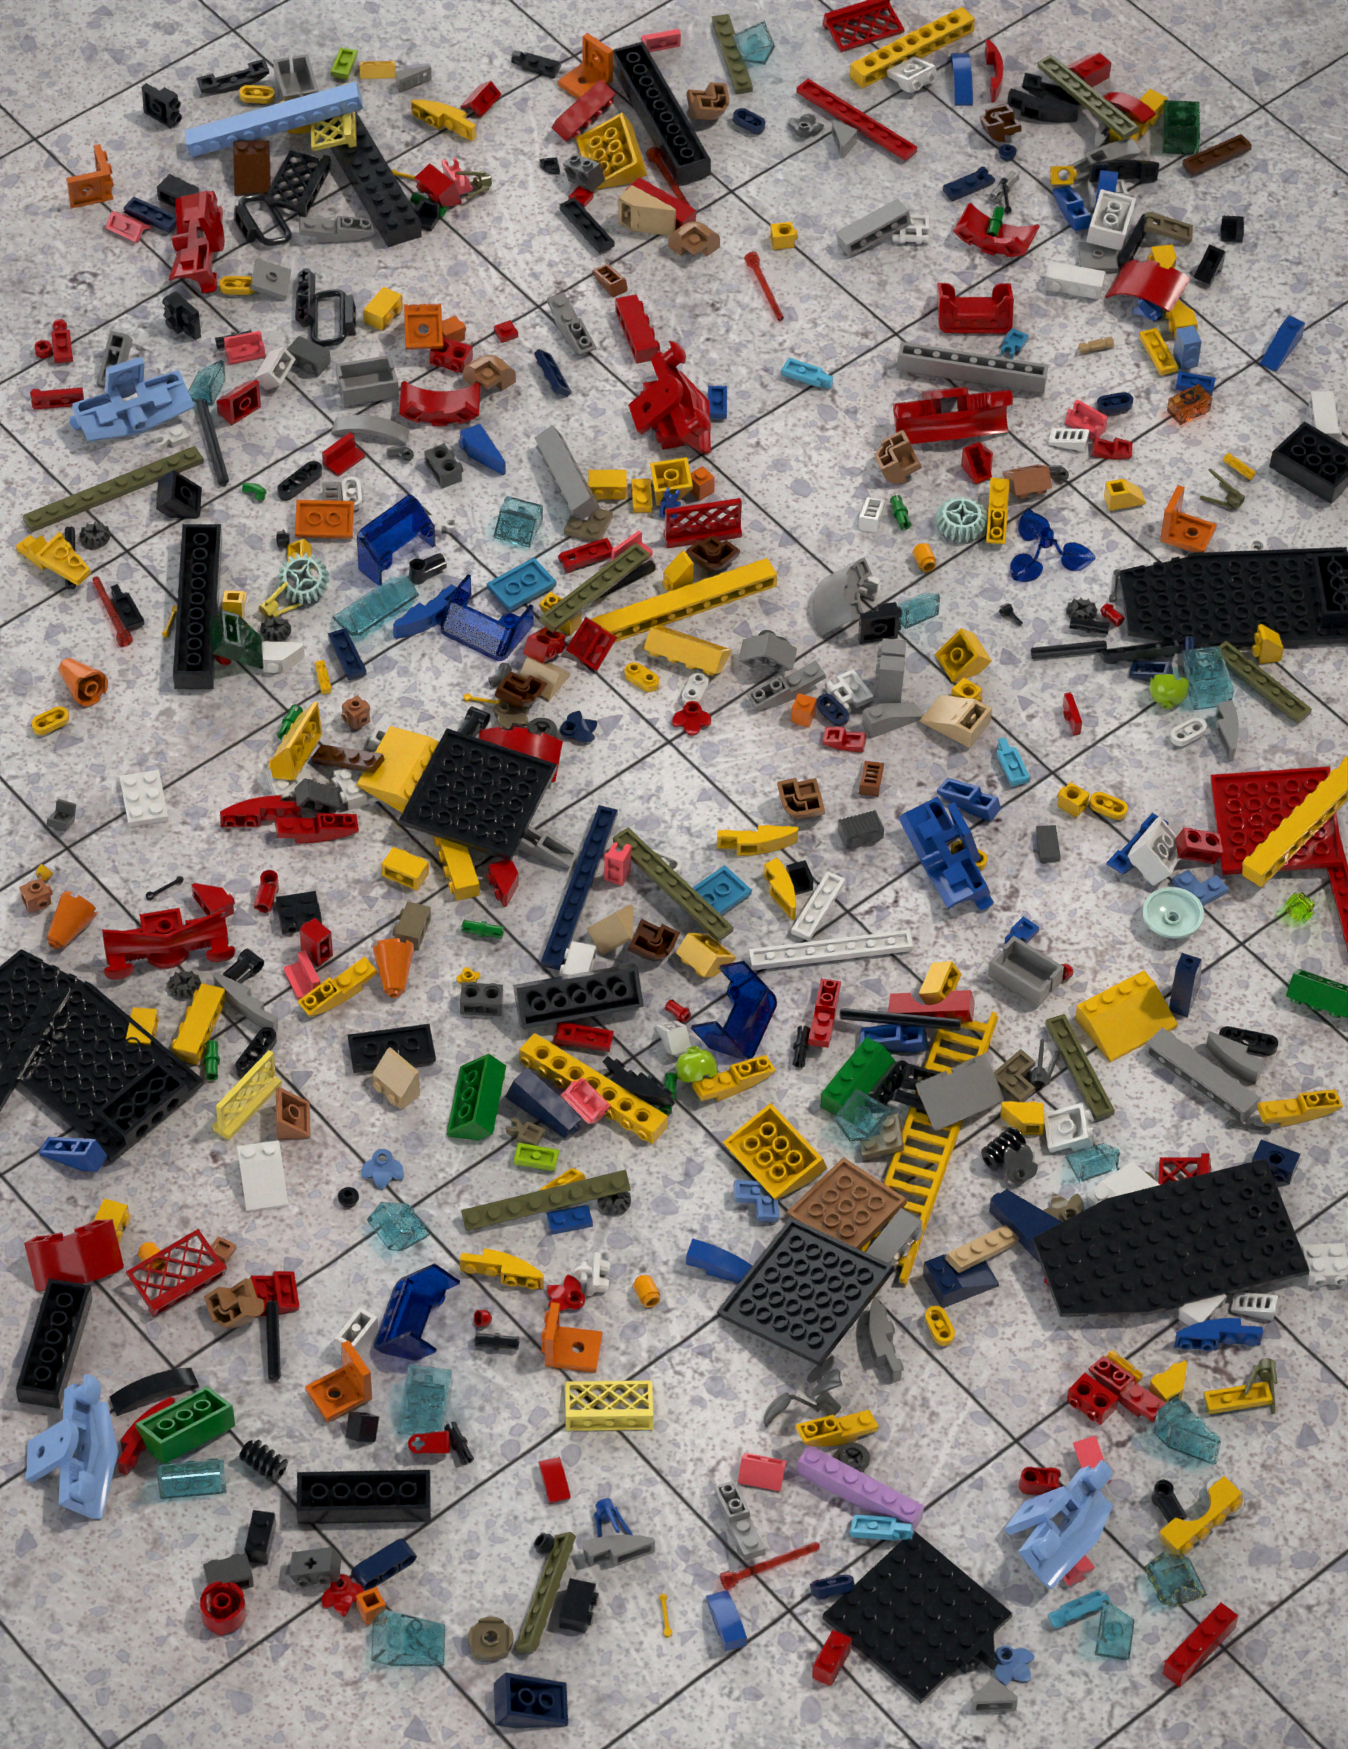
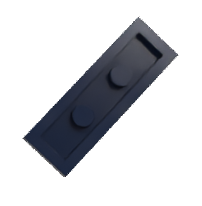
[123,196,177,233]
[534,349,572,397]
[328,628,367,681]

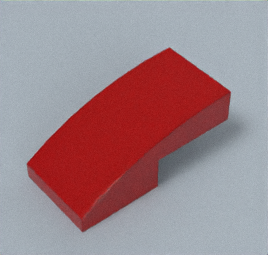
[1091,437,1133,459]
[822,727,867,752]
[538,1457,571,1504]

